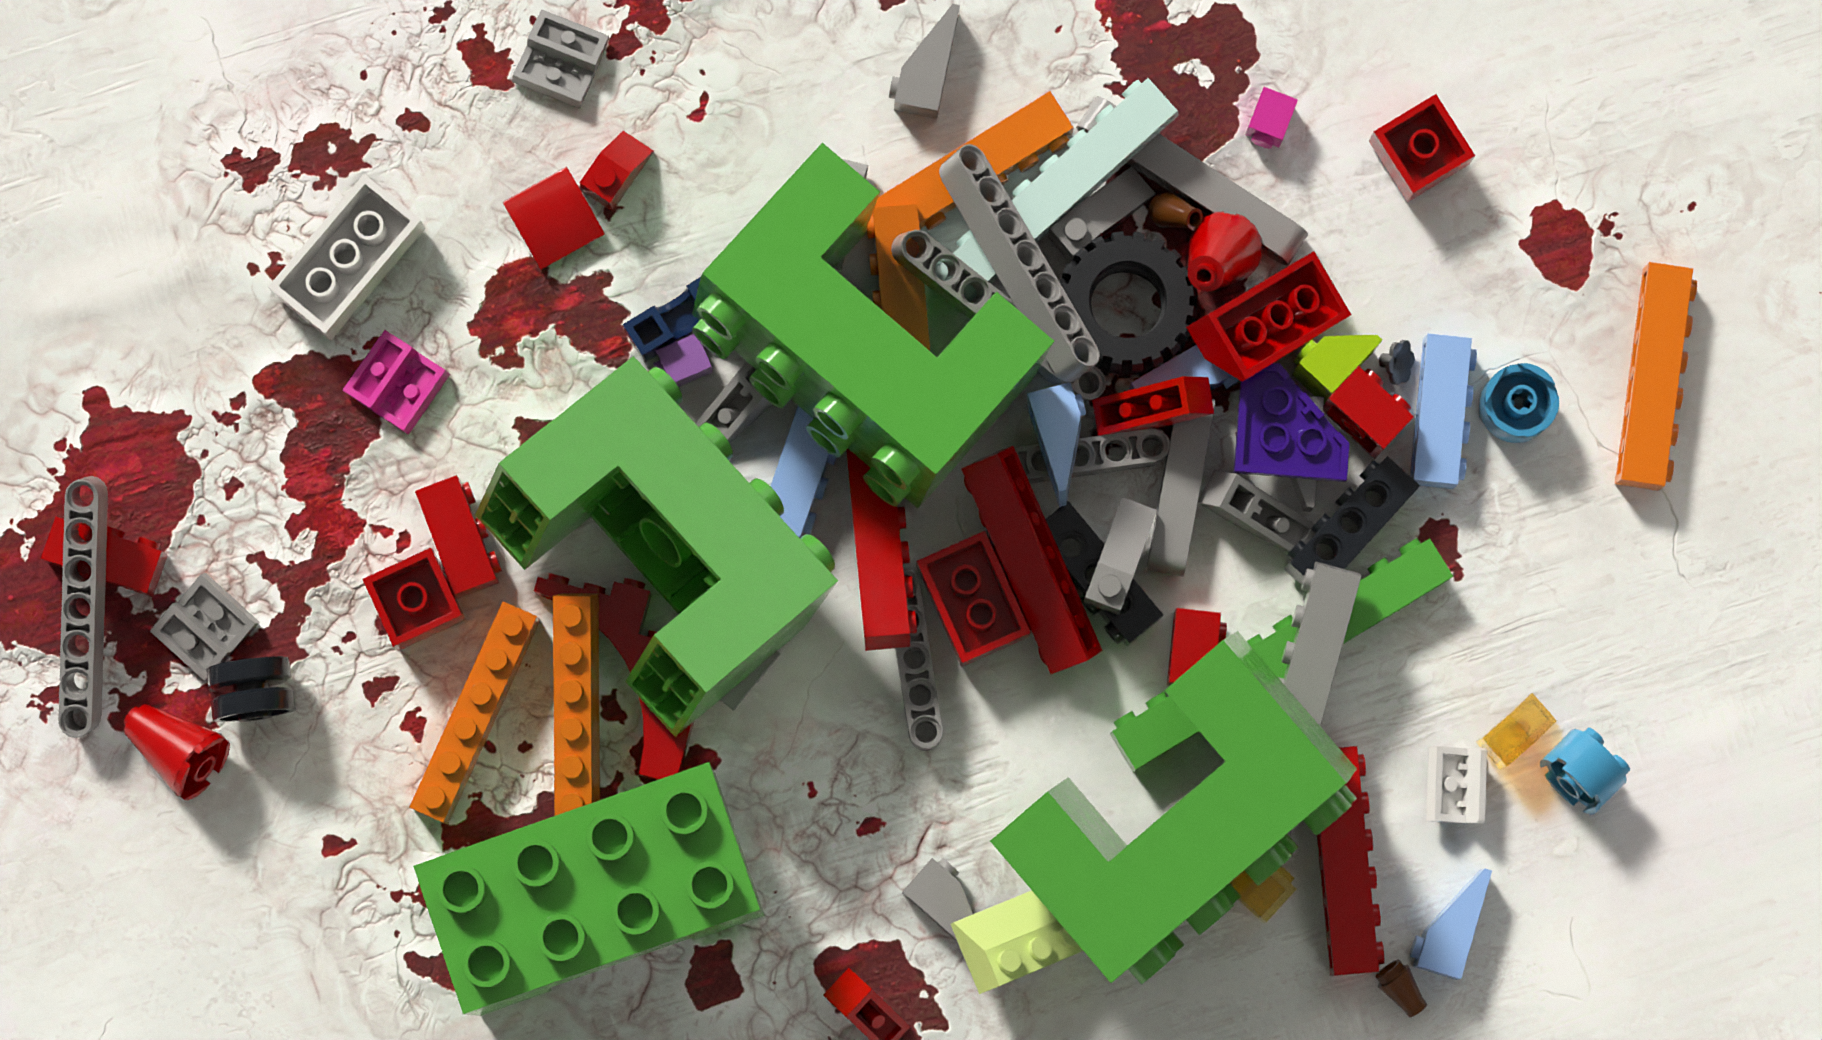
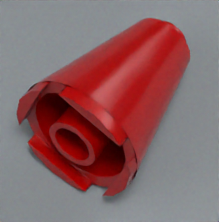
[1188,211,1262,292]
[124,704,230,801]

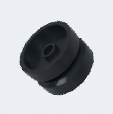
[206,656,296,722]

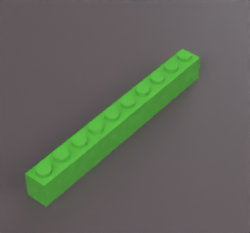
[1110,538,1454,772]

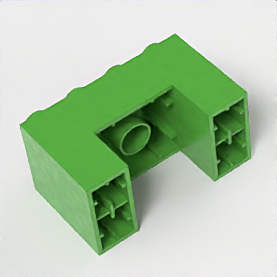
[692,142,1054,508]
[475,356,838,737]
[990,631,1357,985]
[413,762,765,1016]

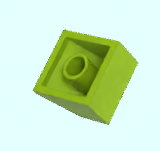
[1292,335,1383,404]

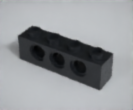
[1284,456,1420,585]
[1046,501,1164,647]

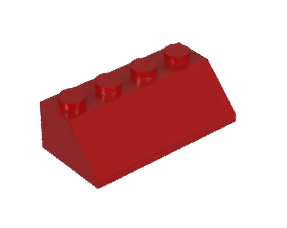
[1186,251,1352,381]

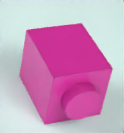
[1245,87,1298,149]

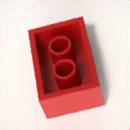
[916,531,1031,667]

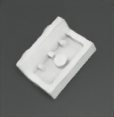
[1426,746,1489,824]

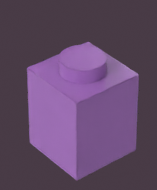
[653,334,713,387]

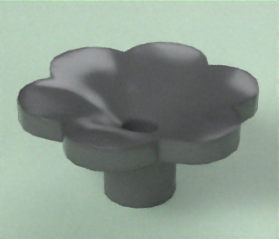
[1379,340,1415,385]

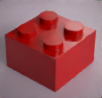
[1369,94,1476,202]
[1323,366,1414,459]
[362,548,466,651]

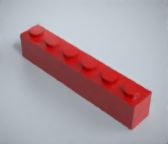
[961,446,1103,674]
[846,449,917,651]
[1317,746,1385,976]

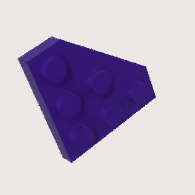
[1234,363,1349,482]

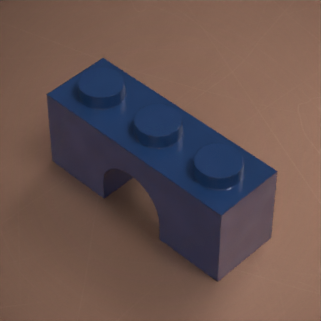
[623,277,701,363]

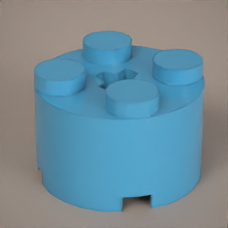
[1479,363,1559,443]
[1540,727,1630,815]

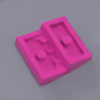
[343,330,451,435]

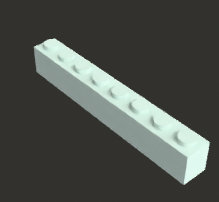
[935,78,1179,312]

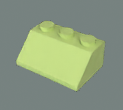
[950,891,1083,994]

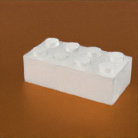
[268,174,426,341]

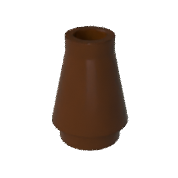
[1149,192,1203,230]
[1375,959,1427,1017]

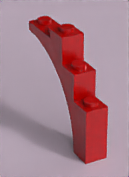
[534,573,695,780]

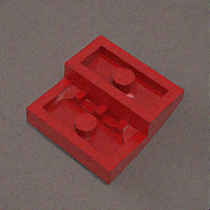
[502,166,605,270]

